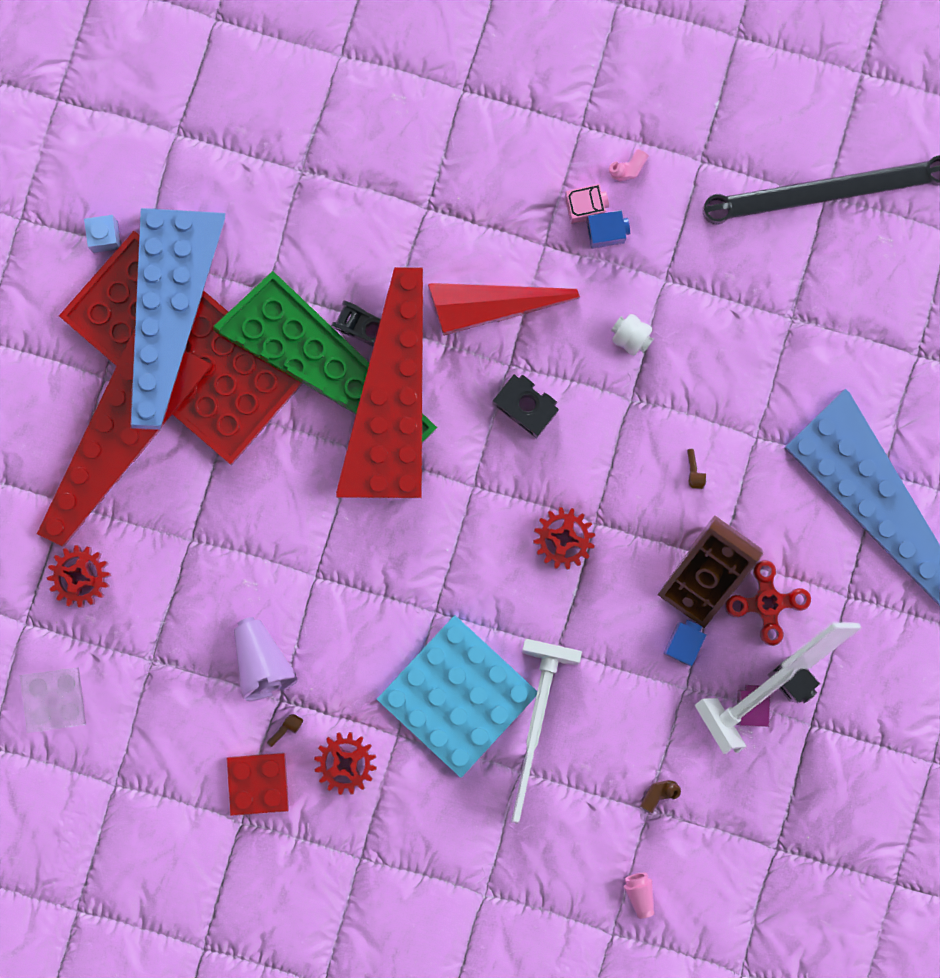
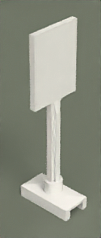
[695,623,861,754]
[511,639,582,824]

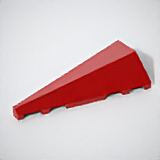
[428,283,580,336]

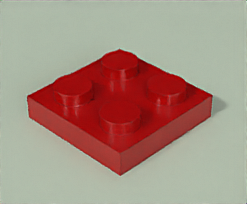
[227,753,289,816]

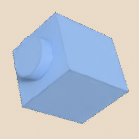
[84,215,121,253]

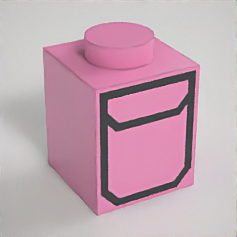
[565,184,609,224]

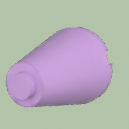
[234,617,298,701]

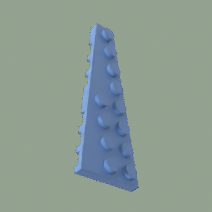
[131,208,225,430]
[784,389,940,606]

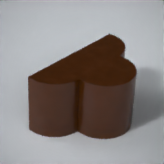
[658,515,764,628]

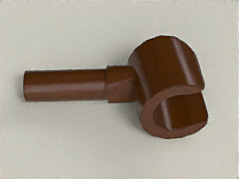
[687,449,706,489]
[267,714,303,747]

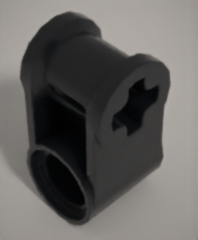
[331,300,381,346]

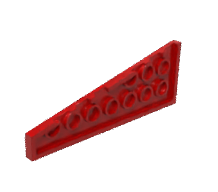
[336,267,423,498]
[37,329,213,546]

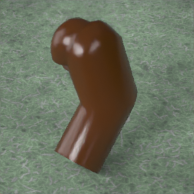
[640,780,681,813]

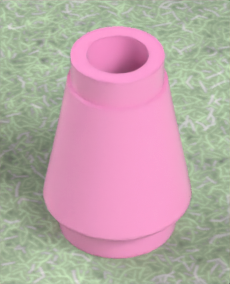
[624,873,655,919]

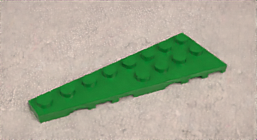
[213,271,437,444]

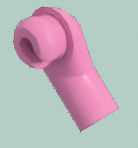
[609,149,649,181]

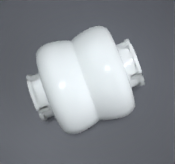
[611,314,654,356]

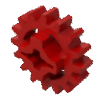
[533,507,596,570]
[47,545,111,608]
[314,732,377,795]

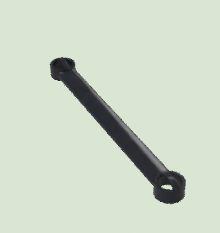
[703,155,940,224]

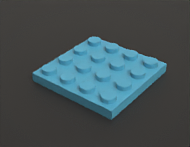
[377,615,537,778]

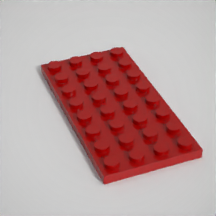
[59,231,303,465]

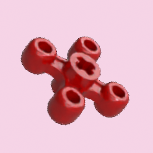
[725,560,812,646]

